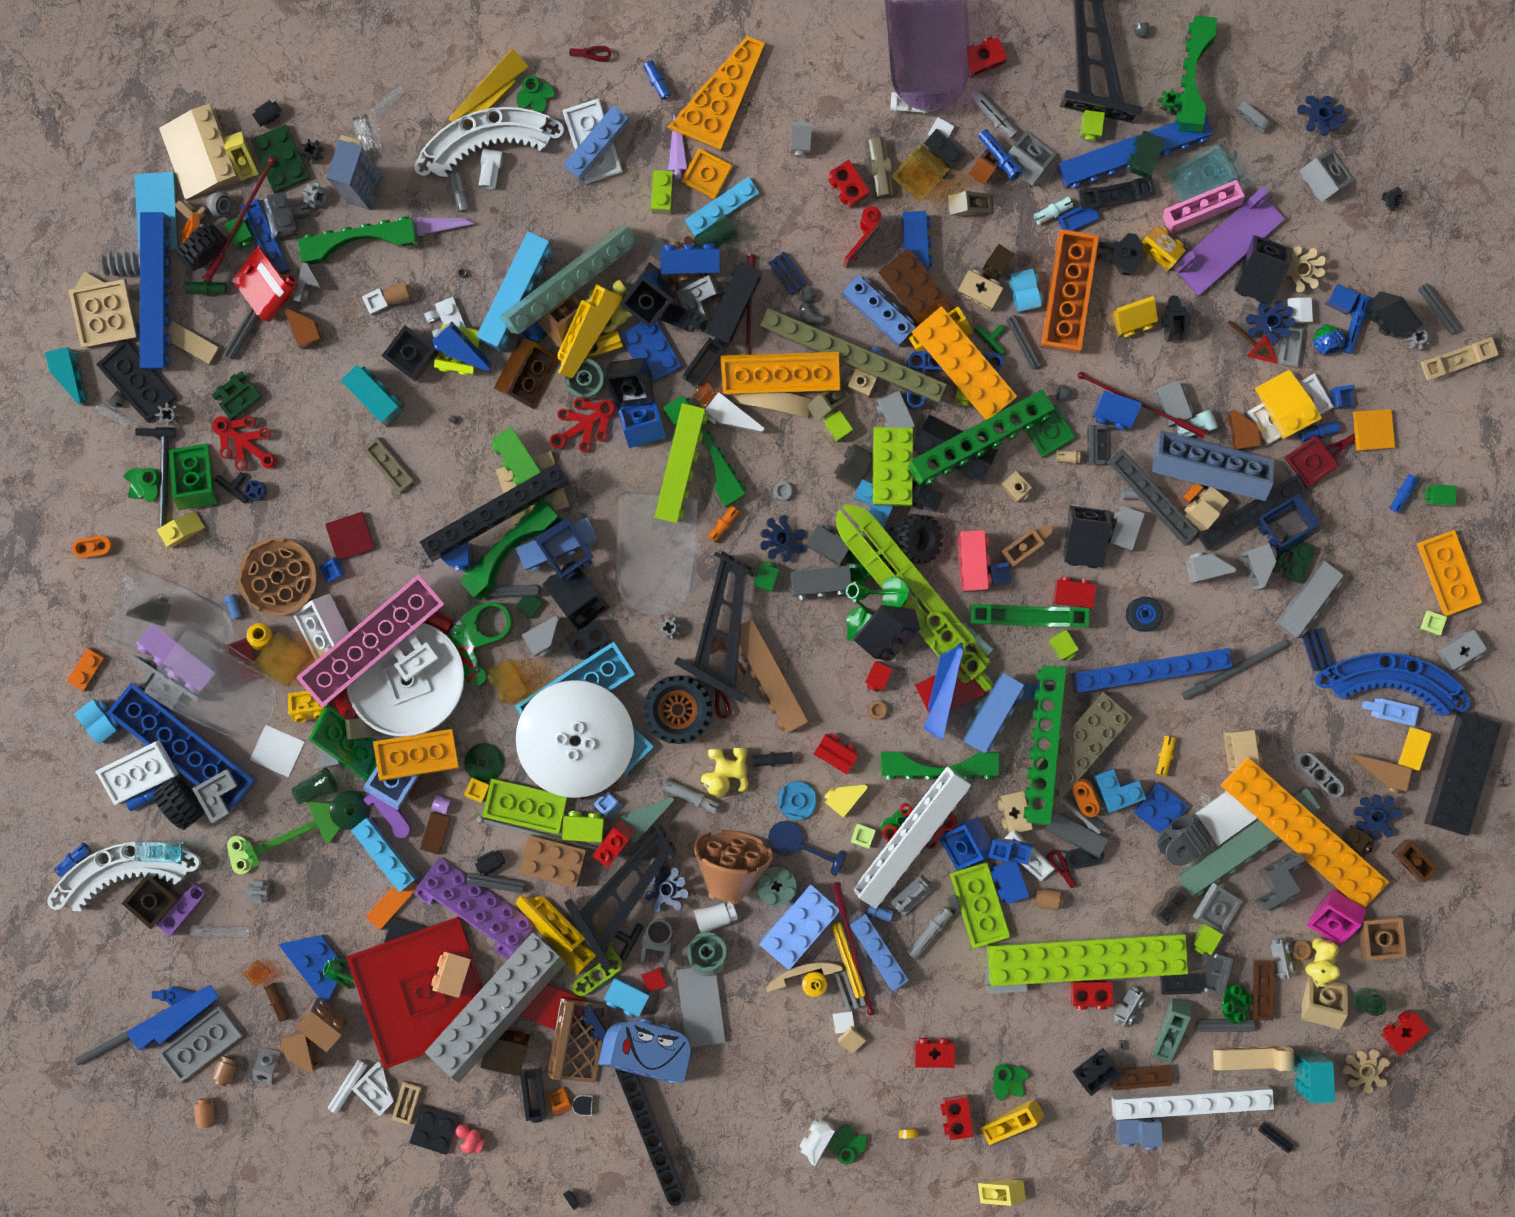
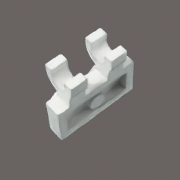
[424,297,466,336]
[391,634,438,681]

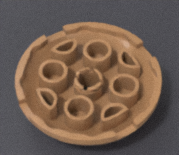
[238,538,317,616]

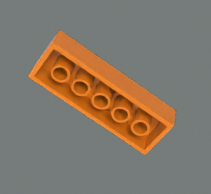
[1040,229,1099,354]

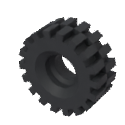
[176,223,227,271]
[893,514,944,564]

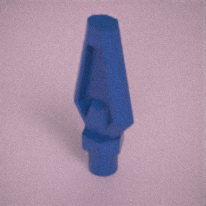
[152,986,195,1006]

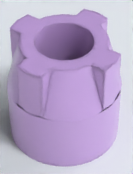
[431,795,451,815]

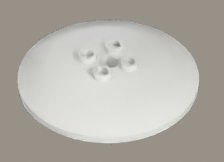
[347,623,464,737]
[516,680,634,798]

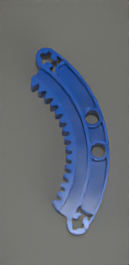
[1314,653,1470,716]

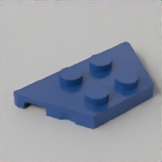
[279,935,346,1003]

